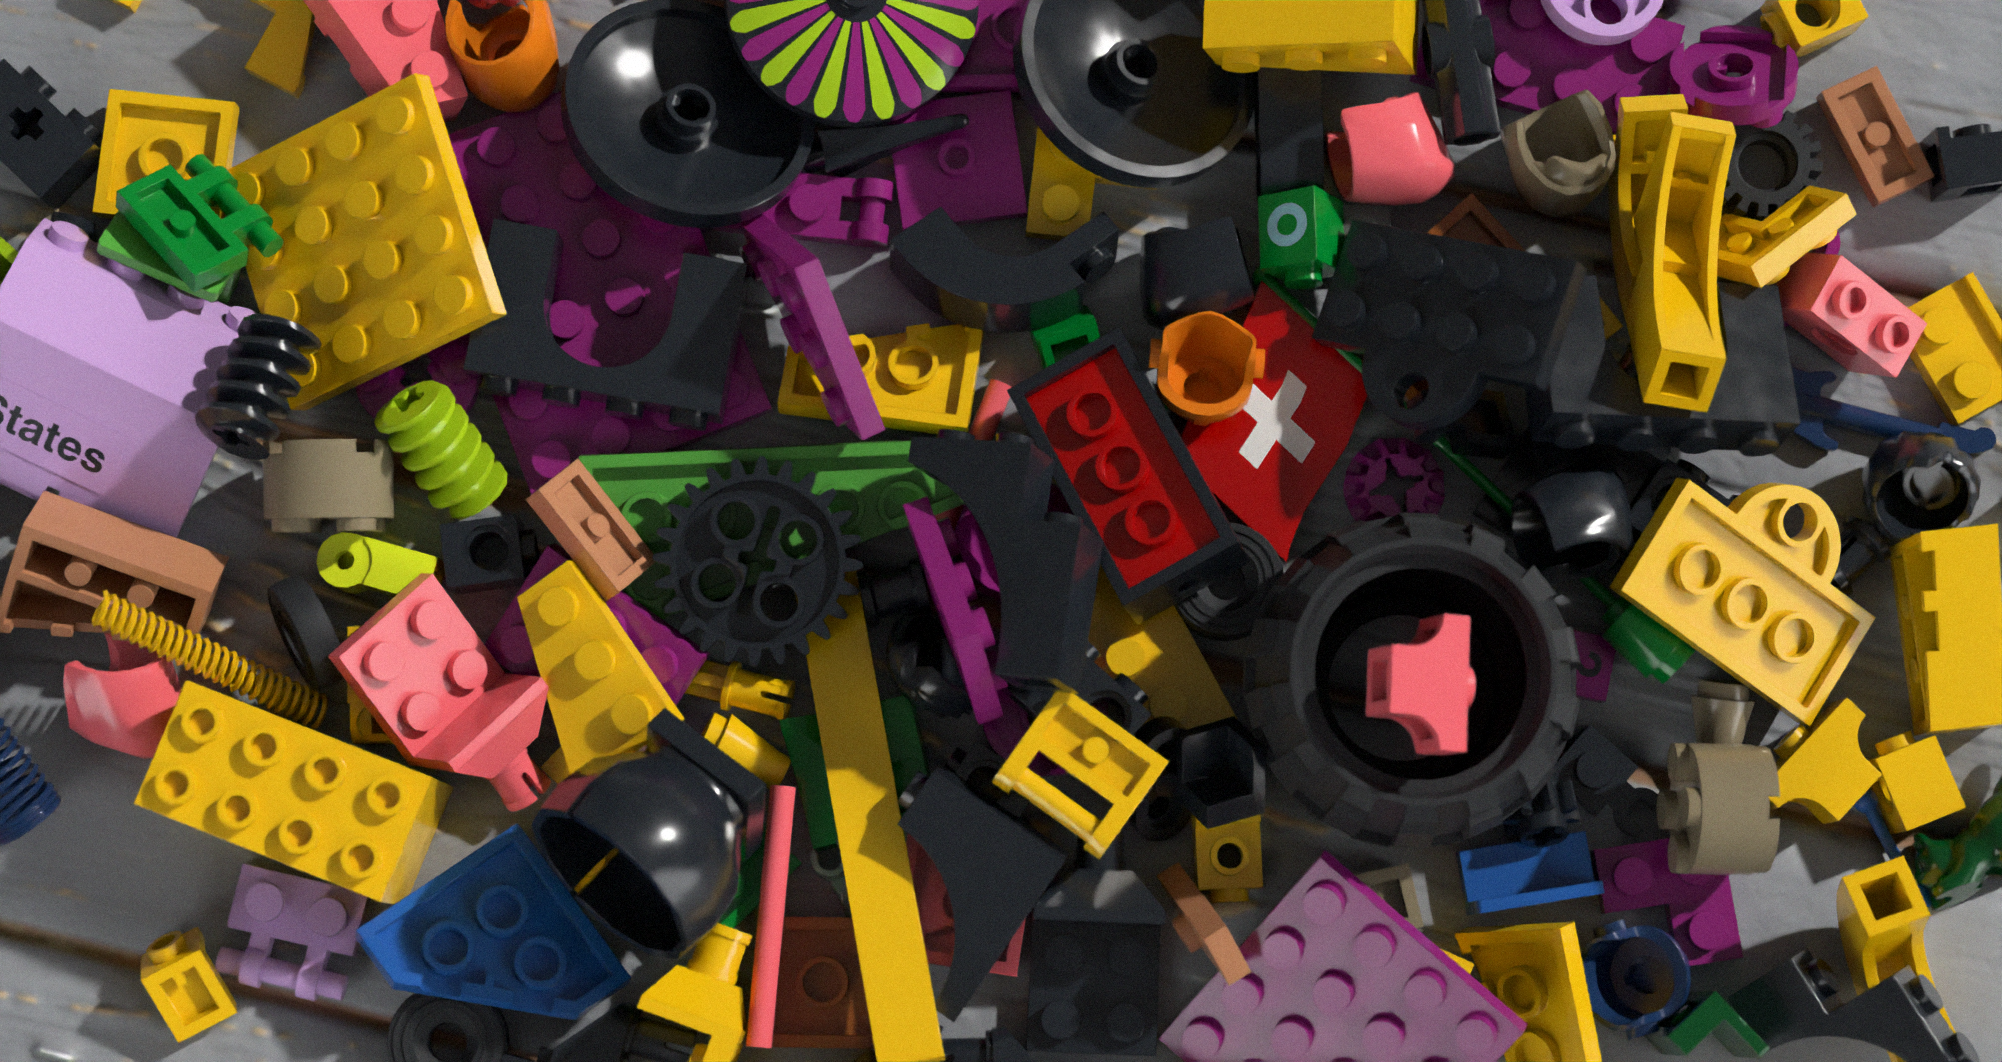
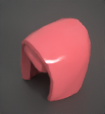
[1325,92,1455,206]
[63,633,182,759]

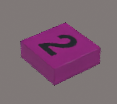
[1573,630,1616,703]

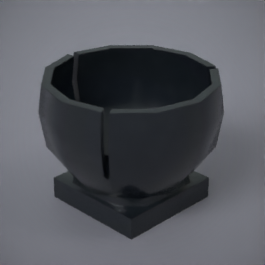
[531,708,766,960]

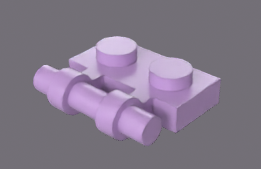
[215,864,371,1001]

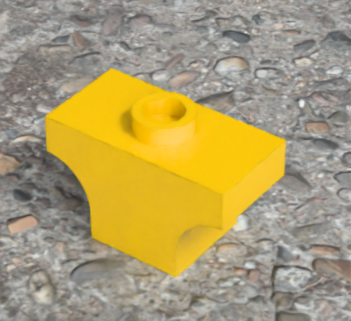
[1769,697,1882,824]

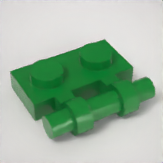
[116,154,284,292]

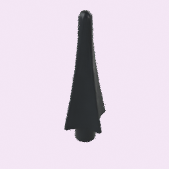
[803,113,969,177]

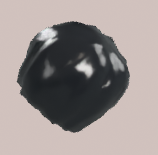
[1861,431,1981,543]

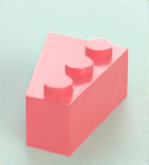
[303,0,468,123]

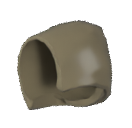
[1500,89,1616,217]

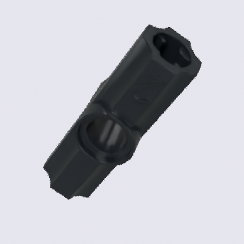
[1421,0,1501,147]

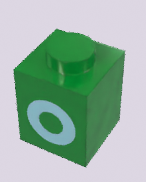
[1258,185,1345,290]

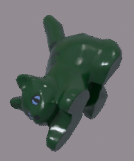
[1913,775,2002,912]

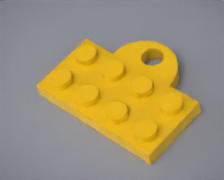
[1609,478,1876,726]

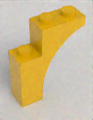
[1625,111,1736,413]

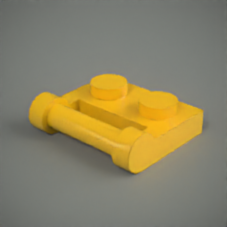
[992,692,1169,859]

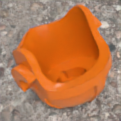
[1149,311,1265,426]

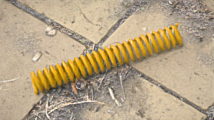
[92,590,328,730]

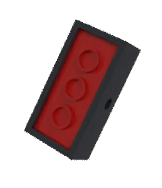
[1007,327,1251,625]

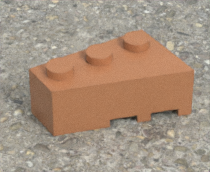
[0,490,229,645]

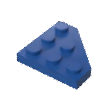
[355,823,632,1020]

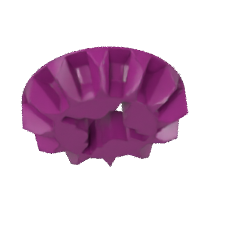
[1343,437,1445,522]

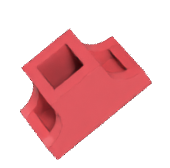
[1366,614,1476,755]

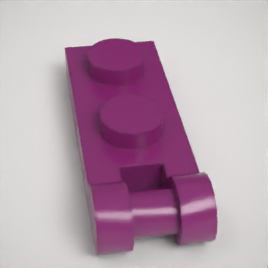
[712,173,894,248]

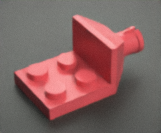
[328,573,551,812]

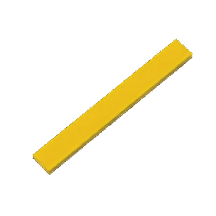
[795,558,945,1062]

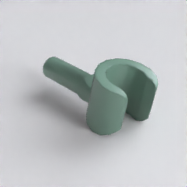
[810,840,852,917]

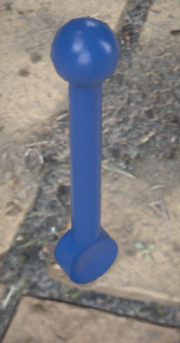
[1854,789,1931,908]

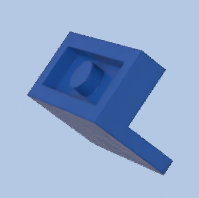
[1456,831,1605,916]

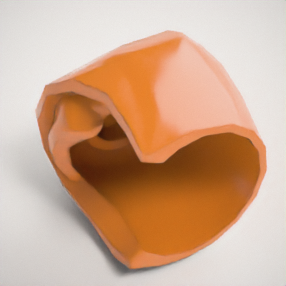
[445,0,559,113]

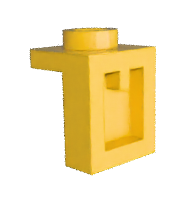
[140,927,237,1043]

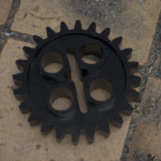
[653,456,864,667]

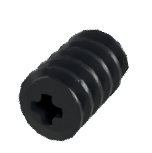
[195,314,322,460]

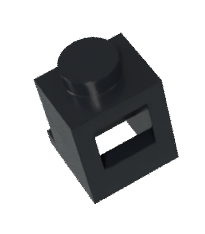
[1920,124,2002,203]

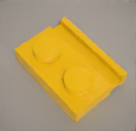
[1908,272,2002,426]

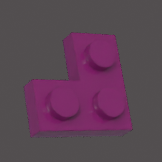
[1590,838,1744,966]

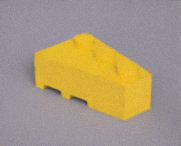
[1889,524,2002,736]

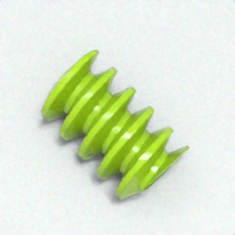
[374,380,508,520]

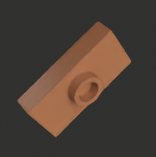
[1816,65,1935,208]
[525,459,656,601]
[1156,862,1251,986]

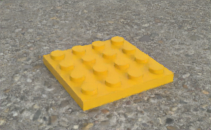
[228,73,507,411]

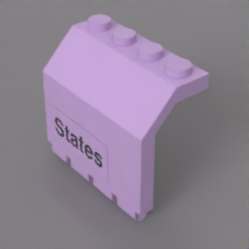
[0,218,258,538]

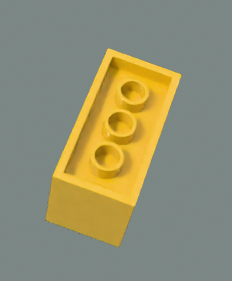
[134,680,454,904]

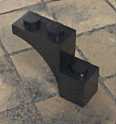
[1727,948,1980,1062]

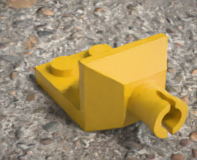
[637,923,752,1062]

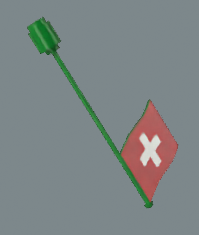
[1181,267,1696,685]

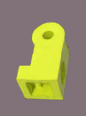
[316,532,445,597]

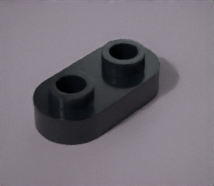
[1127,716,1192,842]

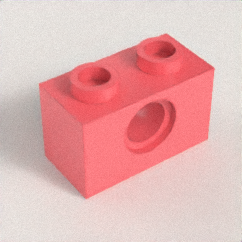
[1776,252,1927,378]

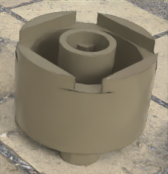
[262,439,394,533]
[1656,743,1780,875]

